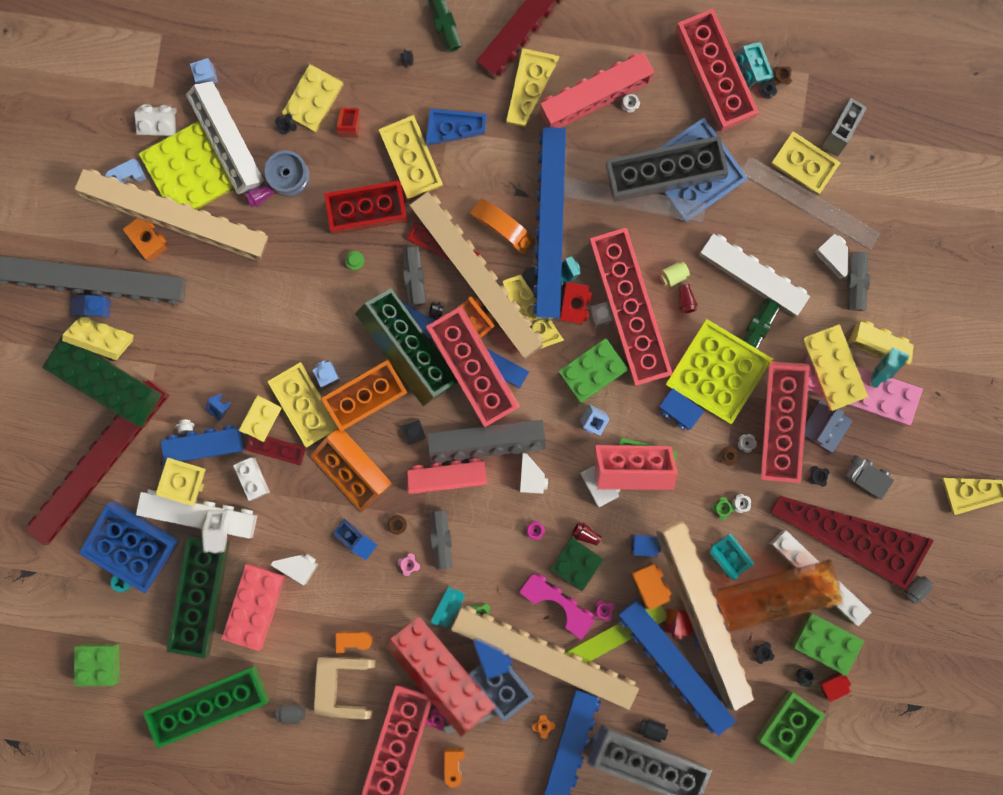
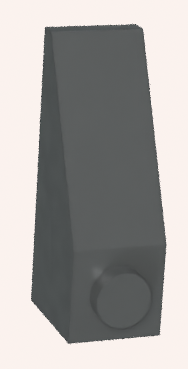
[822,98,867,157]

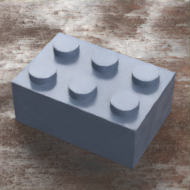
[468,662,534,722]

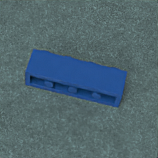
[161,425,244,464]

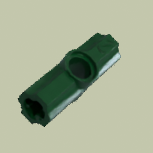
[428,0,462,52]
[743,298,780,349]

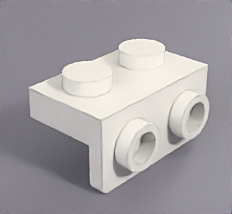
[135,105,177,135]

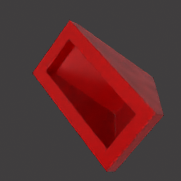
[337,108,360,138]

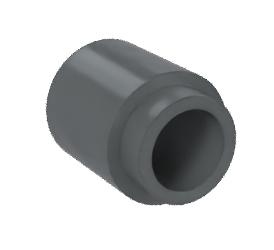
[904,576,933,605]
[276,704,305,725]

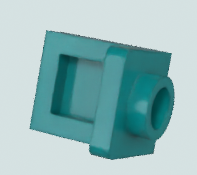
[561,257,580,286]

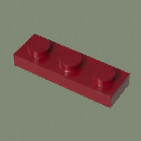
[245,435,307,466]

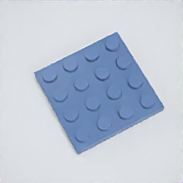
[661,118,748,223]

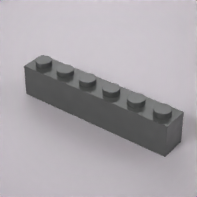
[428,420,546,463]

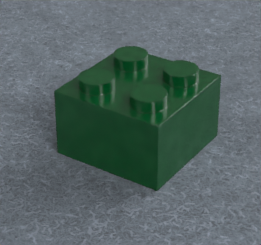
[550,537,604,592]

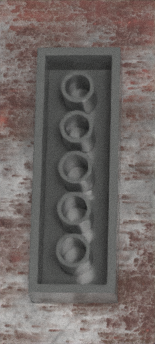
[605,136,729,203]
[586,725,712,795]

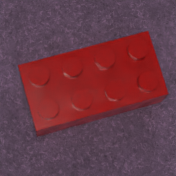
[324,180,408,235]

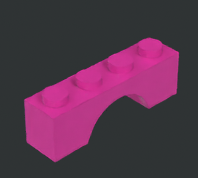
[519,572,595,639]

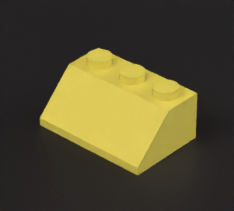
[847,320,914,367]

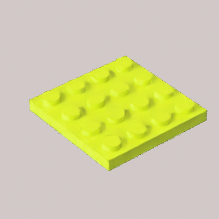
[139,121,234,210]
[666,319,773,424]

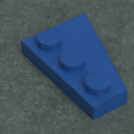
[426,109,487,146]

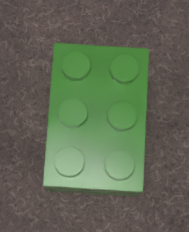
[558,338,628,404]
[790,611,864,676]
[756,689,826,764]

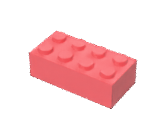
[222,563,286,651]

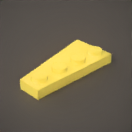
[506,49,560,127]

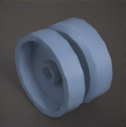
[264,150,310,197]

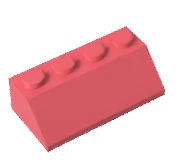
[595,445,678,490]
[408,458,487,494]

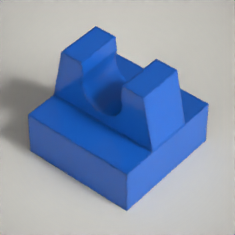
[205,394,231,421]

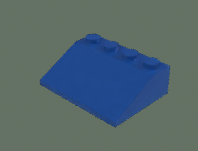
[79,501,180,593]

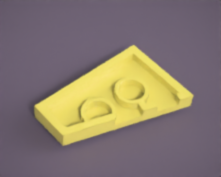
[941,478,1003,515]

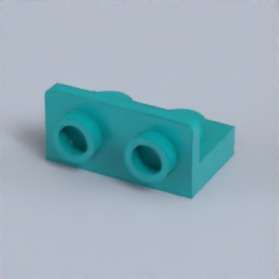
[733,42,774,88]
[870,347,910,388]
[431,586,466,628]

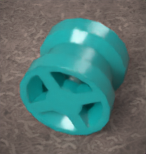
[110,575,132,593]

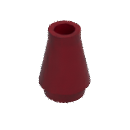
[679,284,698,314]
[572,522,602,546]

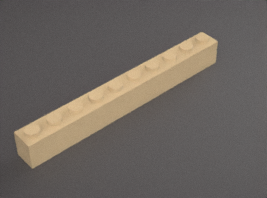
[75,169,268,262]
[410,192,544,359]
[655,521,754,710]
[451,605,639,710]

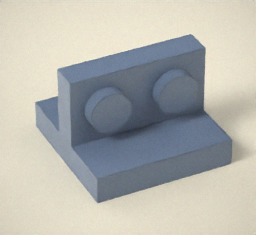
[804,400,853,453]

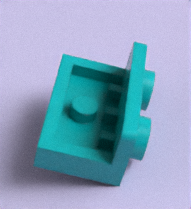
[709,533,755,581]

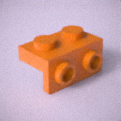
[456,296,495,338]

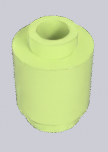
[660,262,690,287]

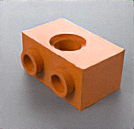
[123,218,168,262]

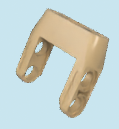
[314,656,375,719]

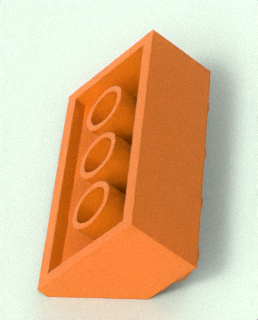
[321,359,407,432]
[310,428,392,512]

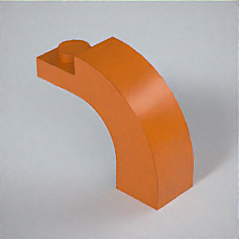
[470,198,535,255]

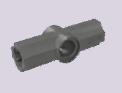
[402,247,426,306]
[847,252,870,311]
[430,510,452,570]

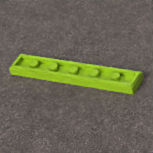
[564,605,667,663]

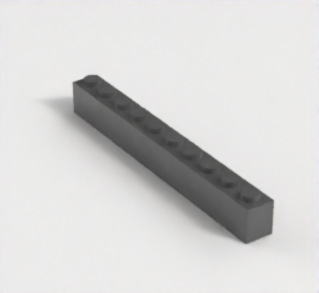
[0,256,187,305]

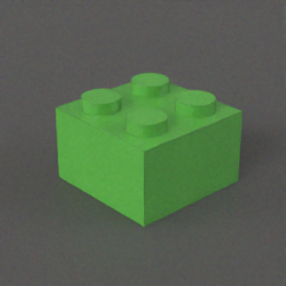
[74,644,120,686]

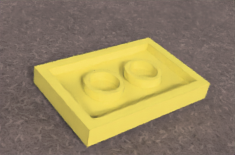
[282,65,343,133]
[771,132,840,195]
[62,316,134,360]

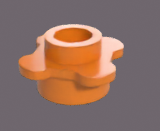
[532,715,555,739]

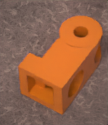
[336,631,373,653]
[445,748,465,788]

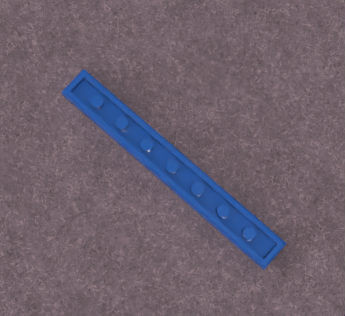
[394,302,529,388]

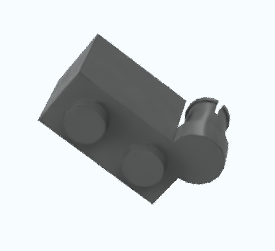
[844,455,894,500]

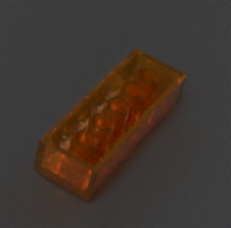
[716,559,843,632]

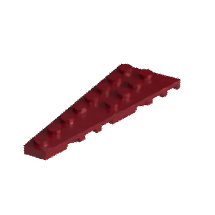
[770,496,934,590]

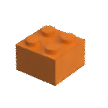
[630,562,672,610]

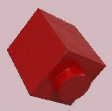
[664,609,693,639]
[818,672,851,702]

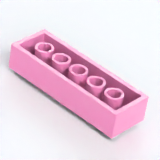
[804,354,923,426]

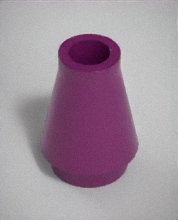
[244,184,274,208]

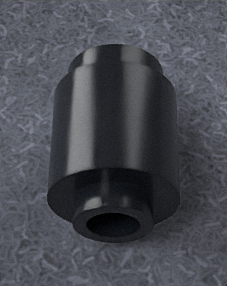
[638,718,668,743]

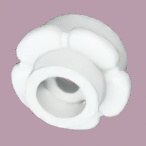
[621,94,640,113]
[175,420,194,435]
[738,434,757,453]
[732,494,751,513]

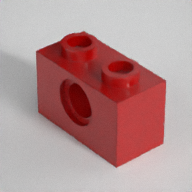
[560,282,592,326]

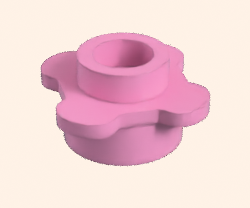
[398,553,420,576]

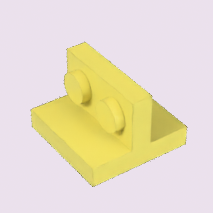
[239,395,282,442]
[156,458,206,506]

